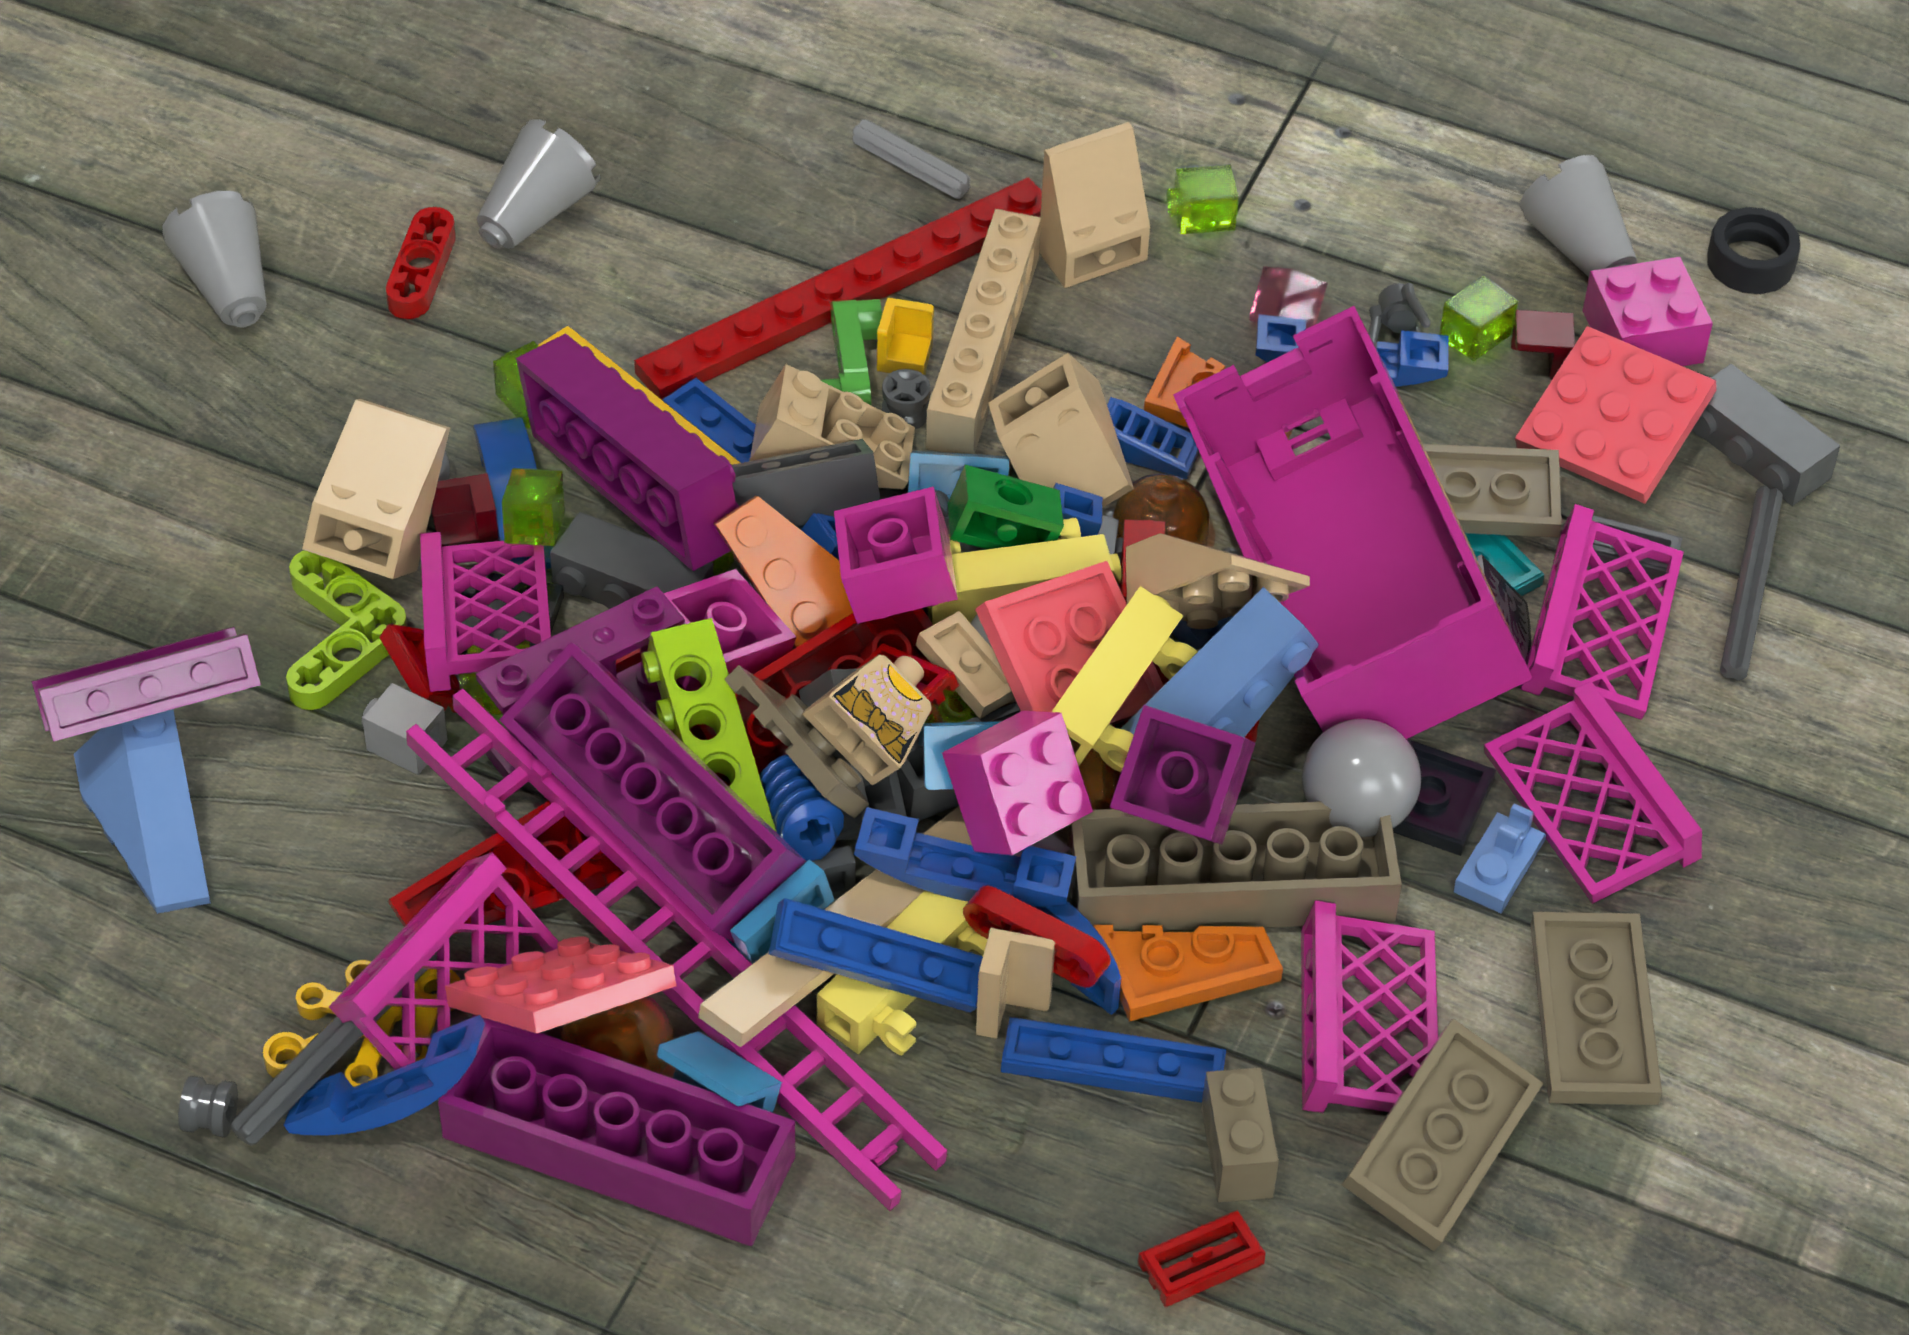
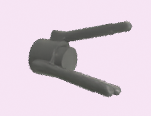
[1369,283,1431,347]

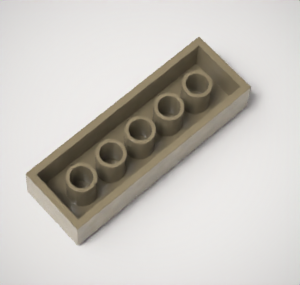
[1067,801,1402,932]

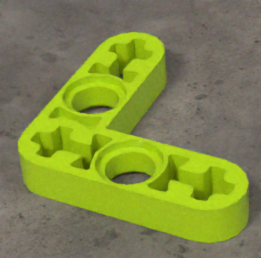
[286,550,408,710]

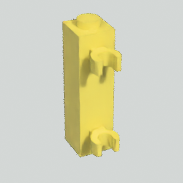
[927,518,1122,625]
[1052,586,1198,772]
[817,890,988,1056]

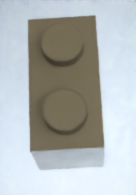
[1201,1067,1279,1203]

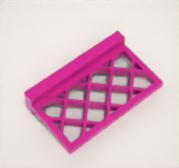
[1520,504,1684,720]
[420,532,551,692]
[1484,681,1702,904]
[329,852,559,1070]
[1301,900,1438,1113]

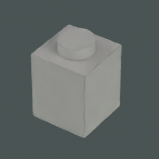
[362,683,448,775]

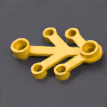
[263,960,461,1087]

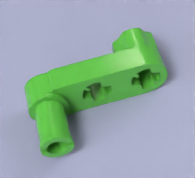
[821,299,882,405]

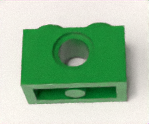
[948,464,1064,549]

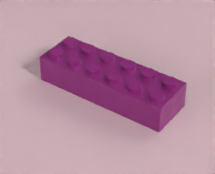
[516,333,739,571]
[499,641,806,943]
[438,1018,796,1247]

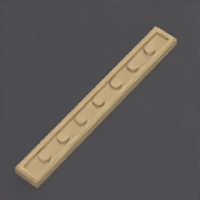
[698,806,972,1047]

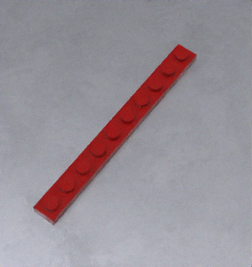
[634,177,1042,400]

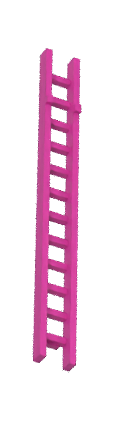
[406,688,947,1211]

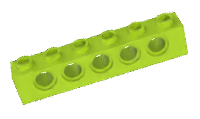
[642,618,777,833]

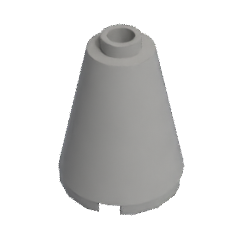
[477,119,601,249]
[1520,155,1637,277]
[162,191,266,327]

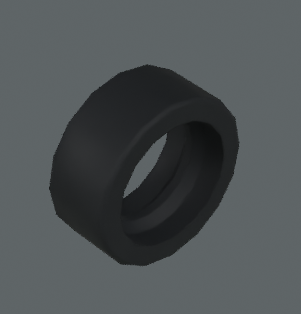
[1707,207,1801,294]

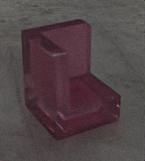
[1249,266,1328,329]

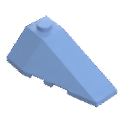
[74,709,210,914]

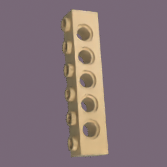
[926,209,1041,454]

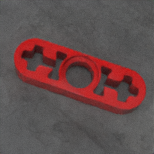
[386,207,456,319]
[963,886,1111,987]

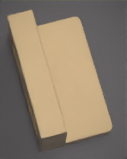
[916,611,1016,719]
[976,928,1055,1039]

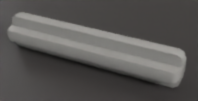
[852,119,971,199]

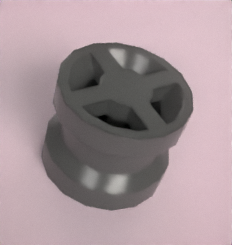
[882,369,930,429]
[178,1076,238,1138]

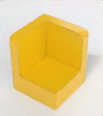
[877,297,934,375]

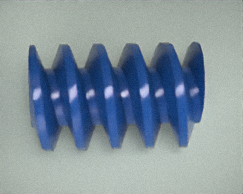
[759,755,844,861]

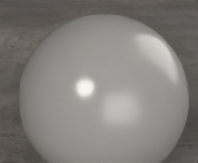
[1302,719,1421,837]

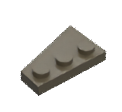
[724,665,869,819]

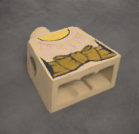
[802,654,932,785]

